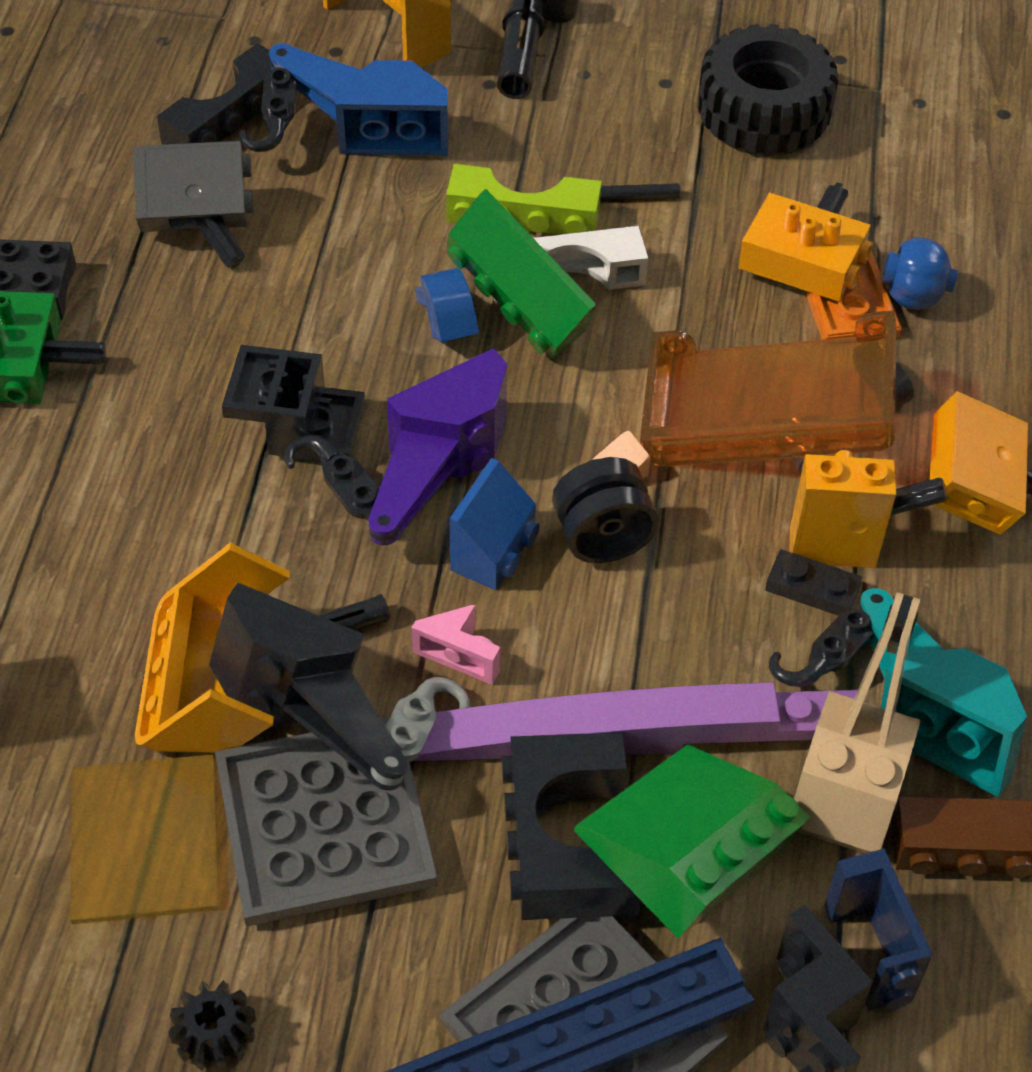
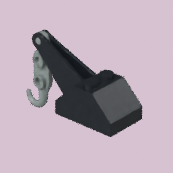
[209,582,470,791]

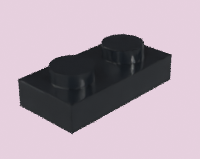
[765,549,863,616]

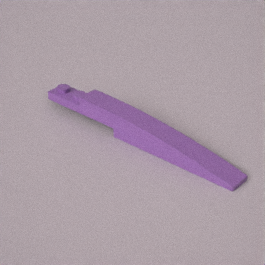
[413,682,858,761]

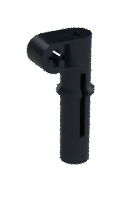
[497,0,579,99]

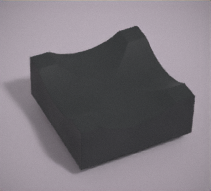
[0,239,76,320]

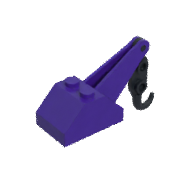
[284,348,507,545]

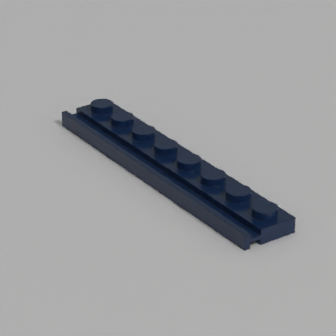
[385,937,755,1072]

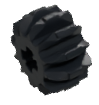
[168,980,256,1071]

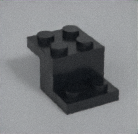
[222,345,366,461]
[763,904,873,1072]

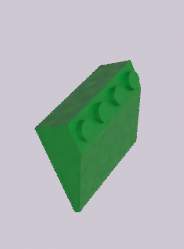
[574,744,811,939]

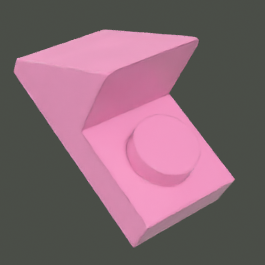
[412,605,501,685]

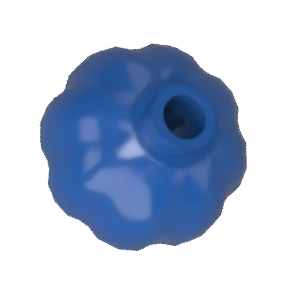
[882,237,958,310]

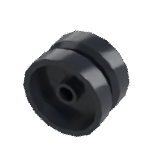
[552,457,660,564]

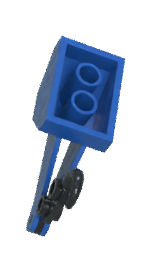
[239,43,449,156]

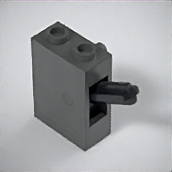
[133,141,254,268]

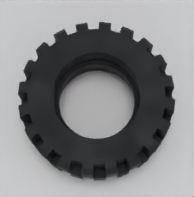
[697,24,839,155]

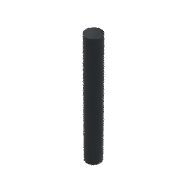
[600,183,680,201]

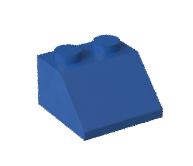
[450,458,540,590]

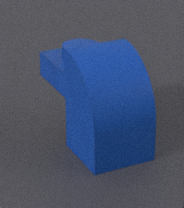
[415,267,479,342]

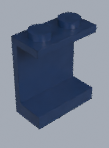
[824,849,933,1011]

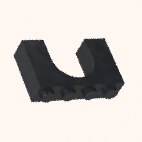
[501,732,640,920]

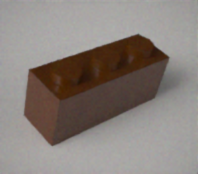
[891,796,1032,878]

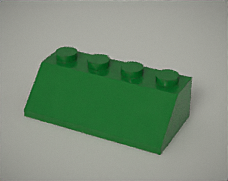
[446,189,596,360]

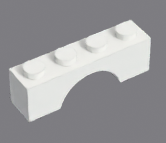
[494,226,648,303]

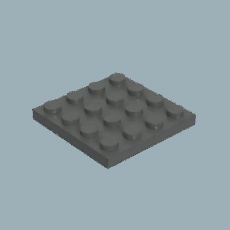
[215,717,438,927]
[440,916,728,1072]

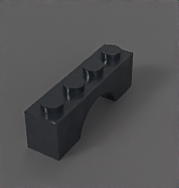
[157,43,272,145]

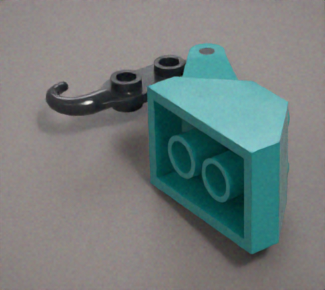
[768,588,1027,797]

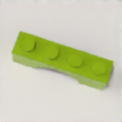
[446,164,602,235]

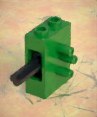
[0,291,106,404]

